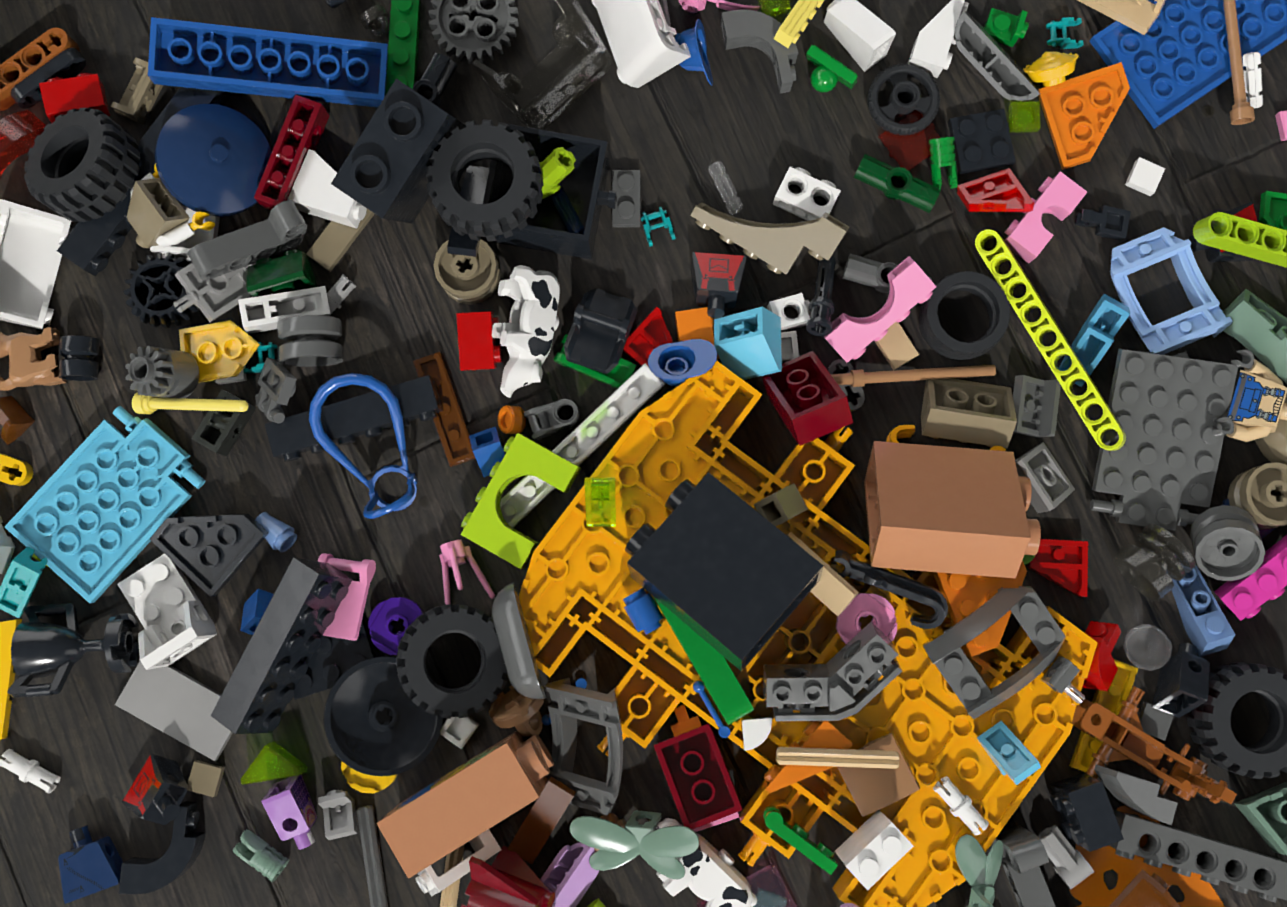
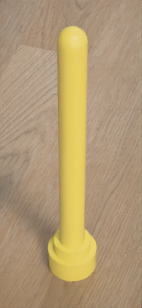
[132,392,249,414]

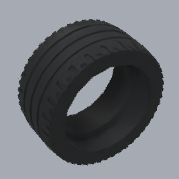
[919,271,1010,360]

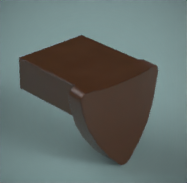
[0,396,35,445]

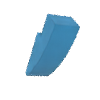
[1058,294,1130,387]

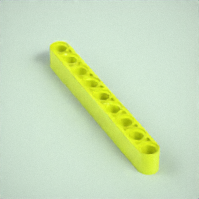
[975,230,1126,451]

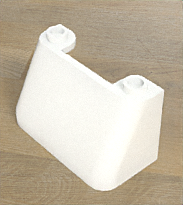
[591,0,691,88]
[0,199,73,329]

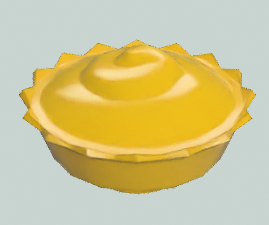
[1023,51,1079,87]

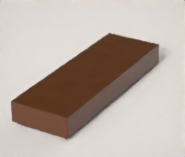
[507,777,576,864]

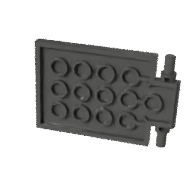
[1090,349,1238,531]

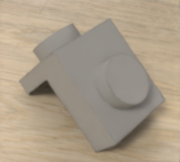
[318,790,357,840]

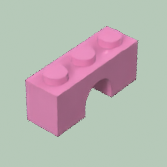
[1004,172,1087,264]

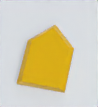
[179,320,260,383]

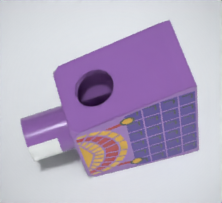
[261,772,317,850]

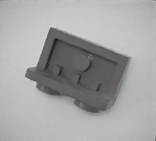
[1013,375,1061,438]

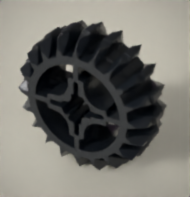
[123,252,198,328]

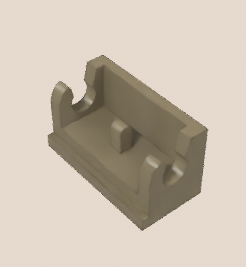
[111,58,163,125]

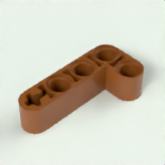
[0,28,79,111]

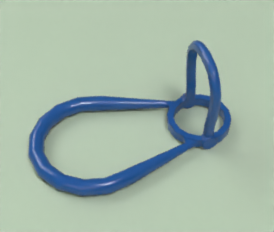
[309,373,418,519]

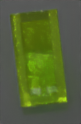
[585,478,616,527]
[240,741,307,785]

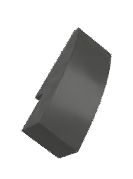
[1094,764,1178,826]

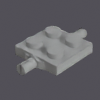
[173,263,256,322]

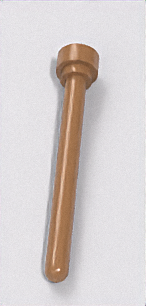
[1223,0,1255,125]

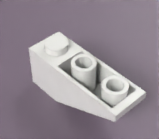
[908,0,969,78]

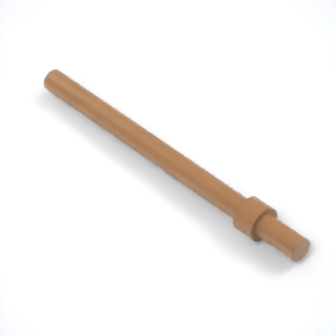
[831,365,996,387]

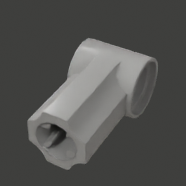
[1038,825,1094,889]

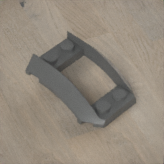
[923,586,1066,719]
[544,678,623,815]

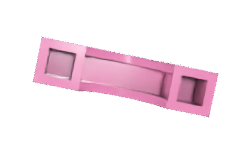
[824,256,936,363]

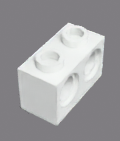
[773,167,841,221]

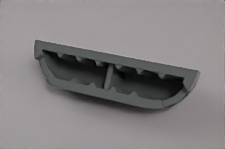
[955,11,1041,101]
[492,582,546,699]

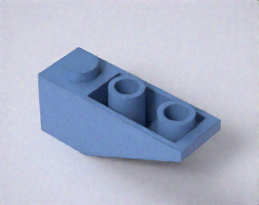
[1165,560,1235,657]

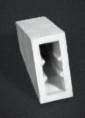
[824,0,896,72]
[287,149,367,229]

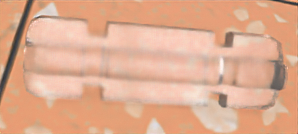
[708,161,743,215]

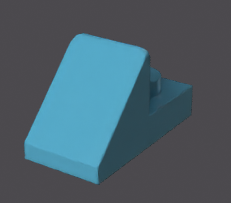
[977,721,1041,785]

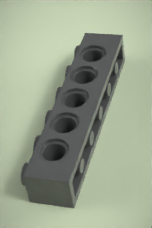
[1109,810,1287,903]

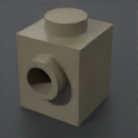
[754,483,808,526]

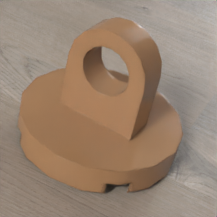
[489,685,545,738]

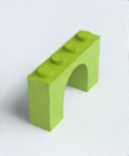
[460,433,581,569]

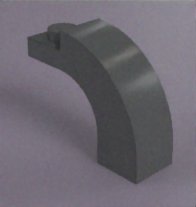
[720,10,798,94]

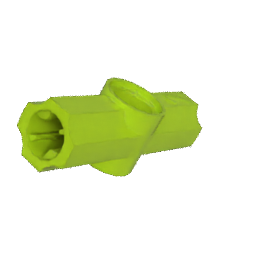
[539,147,576,199]

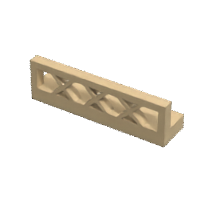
[1077,0,1166,35]

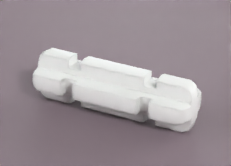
[1243,52,1263,108]

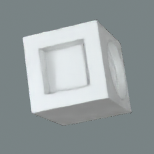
[767,293,811,332]

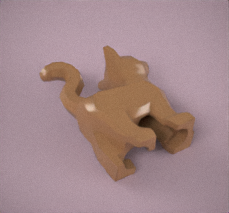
[0,327,67,391]

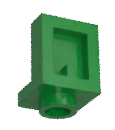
[984,8,1029,47]

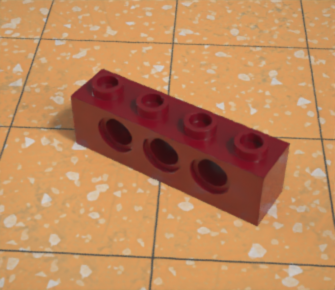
[254,94,330,210]

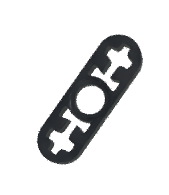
[10,48,86,109]

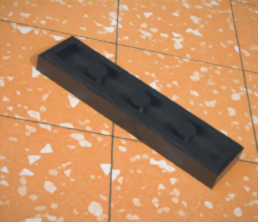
[447,166,490,257]

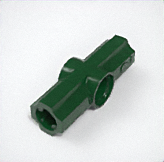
[853,154,941,213]

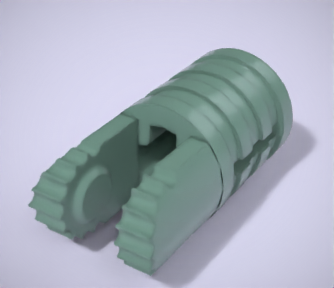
[233,829,289,882]

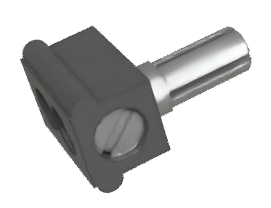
[1041,656,1085,704]

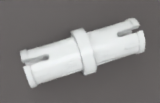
[0,749,61,793]
[933,776,989,836]

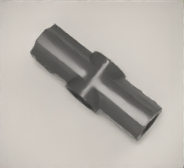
[842,254,932,293]

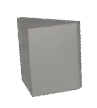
[1015,442,1075,513]

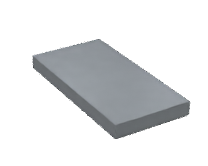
[115,661,233,761]

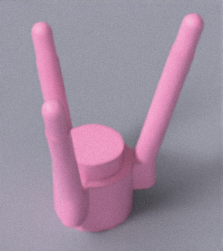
[439,540,495,605]

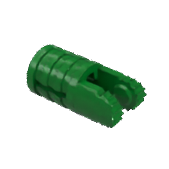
[929,137,958,189]

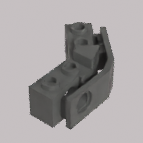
[763,622,902,721]

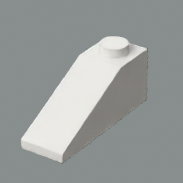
[238,286,331,334]

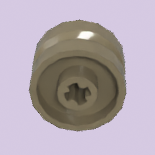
[434,240,501,305]
[1227,462,1287,530]

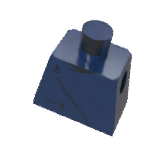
[58,825,123,904]

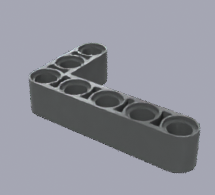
[993,825,1056,907]

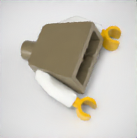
[127,163,215,248]

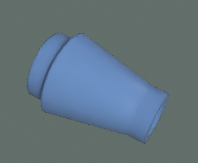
[255,512,297,552]

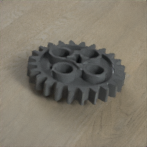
[429,0,519,64]

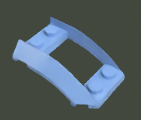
[1110,227,1233,355]

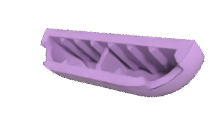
[540,842,599,907]

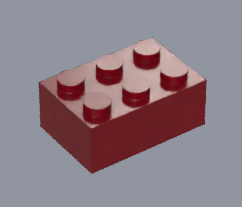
[762,351,853,446]
[653,723,742,830]

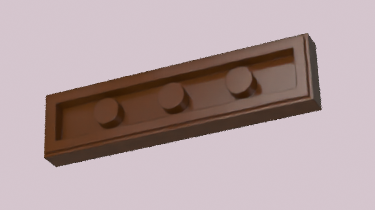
[413,351,476,467]

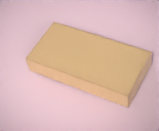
[875,322,919,371]

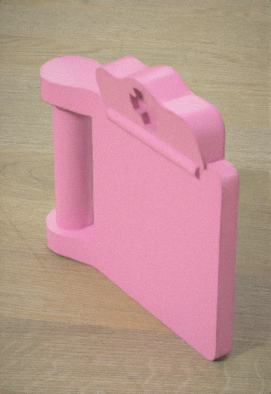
[318,553,376,641]

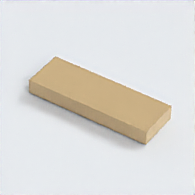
[787,532,859,616]

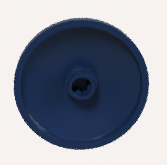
[155,104,272,217]

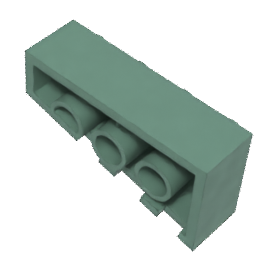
[1223,289,1287,384]
[1234,782,1287,855]

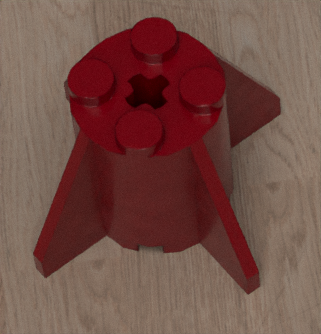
[461,845,555,907]

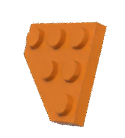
[1038,62,1130,170]
[933,560,1027,658]

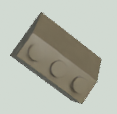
[921,378,1017,448]

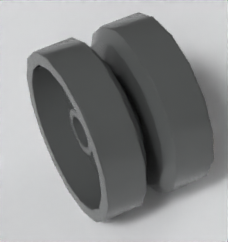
[277,315,344,367]
[1190,505,1265,581]

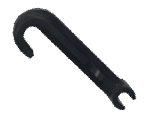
[831,550,948,629]

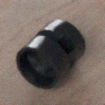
[59,336,99,381]

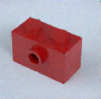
[39,73,110,123]
[456,311,502,371]

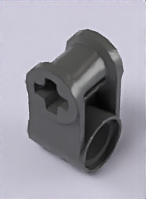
[523,399,581,440]

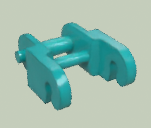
[1046,17,1084,49]
[641,206,676,247]
[243,342,278,374]

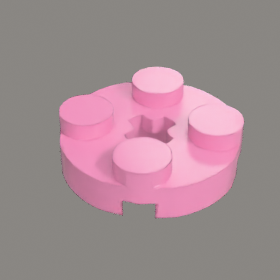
[836,593,897,644]

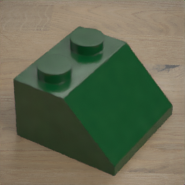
[246,250,318,297]

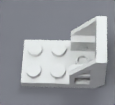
[117,554,217,670]

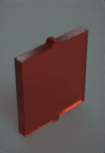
[879,110,941,171]

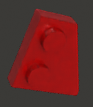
[957,168,1034,212]
[623,307,673,367]
[1027,539,1088,597]

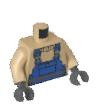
[1212,350,1287,442]

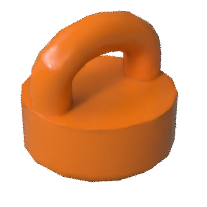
[498,405,526,434]

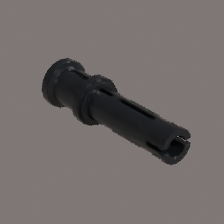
[806,256,836,336]

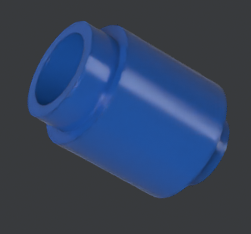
[623,588,664,635]

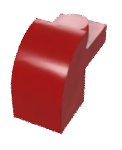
[1082,621,1121,691]

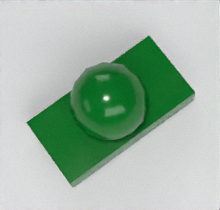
[806,45,858,92]

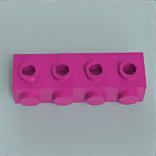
[1214,535,1287,621]

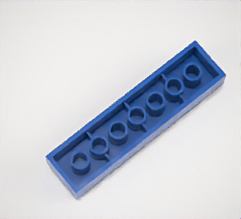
[148,17,388,107]

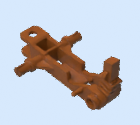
[1072,686,1237,804]

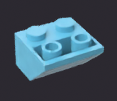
[714,307,782,380]

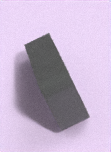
[188,200,307,280]

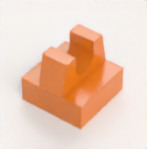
[670,704,702,737]

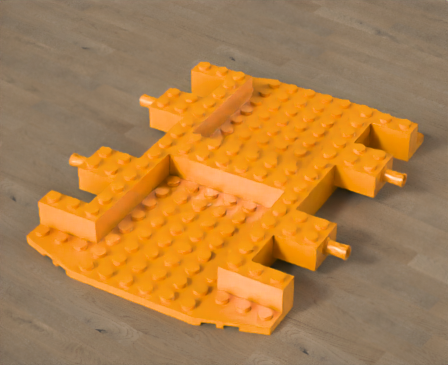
[519,361,1098,907]

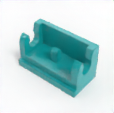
[0,547,48,618]

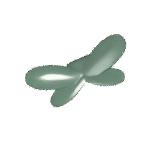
[570,810,699,880]
[955,834,1003,907]

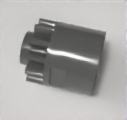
[125,346,199,398]

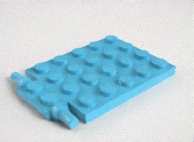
[5,406,205,603]

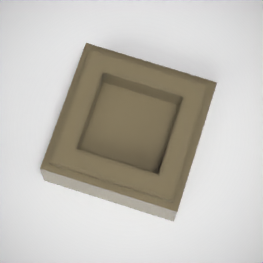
[187,760,225,797]

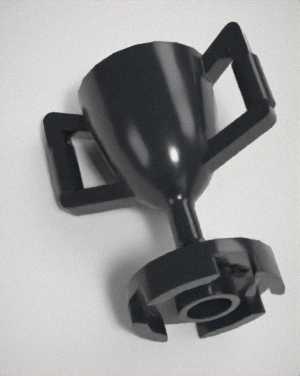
[8,603,140,698]

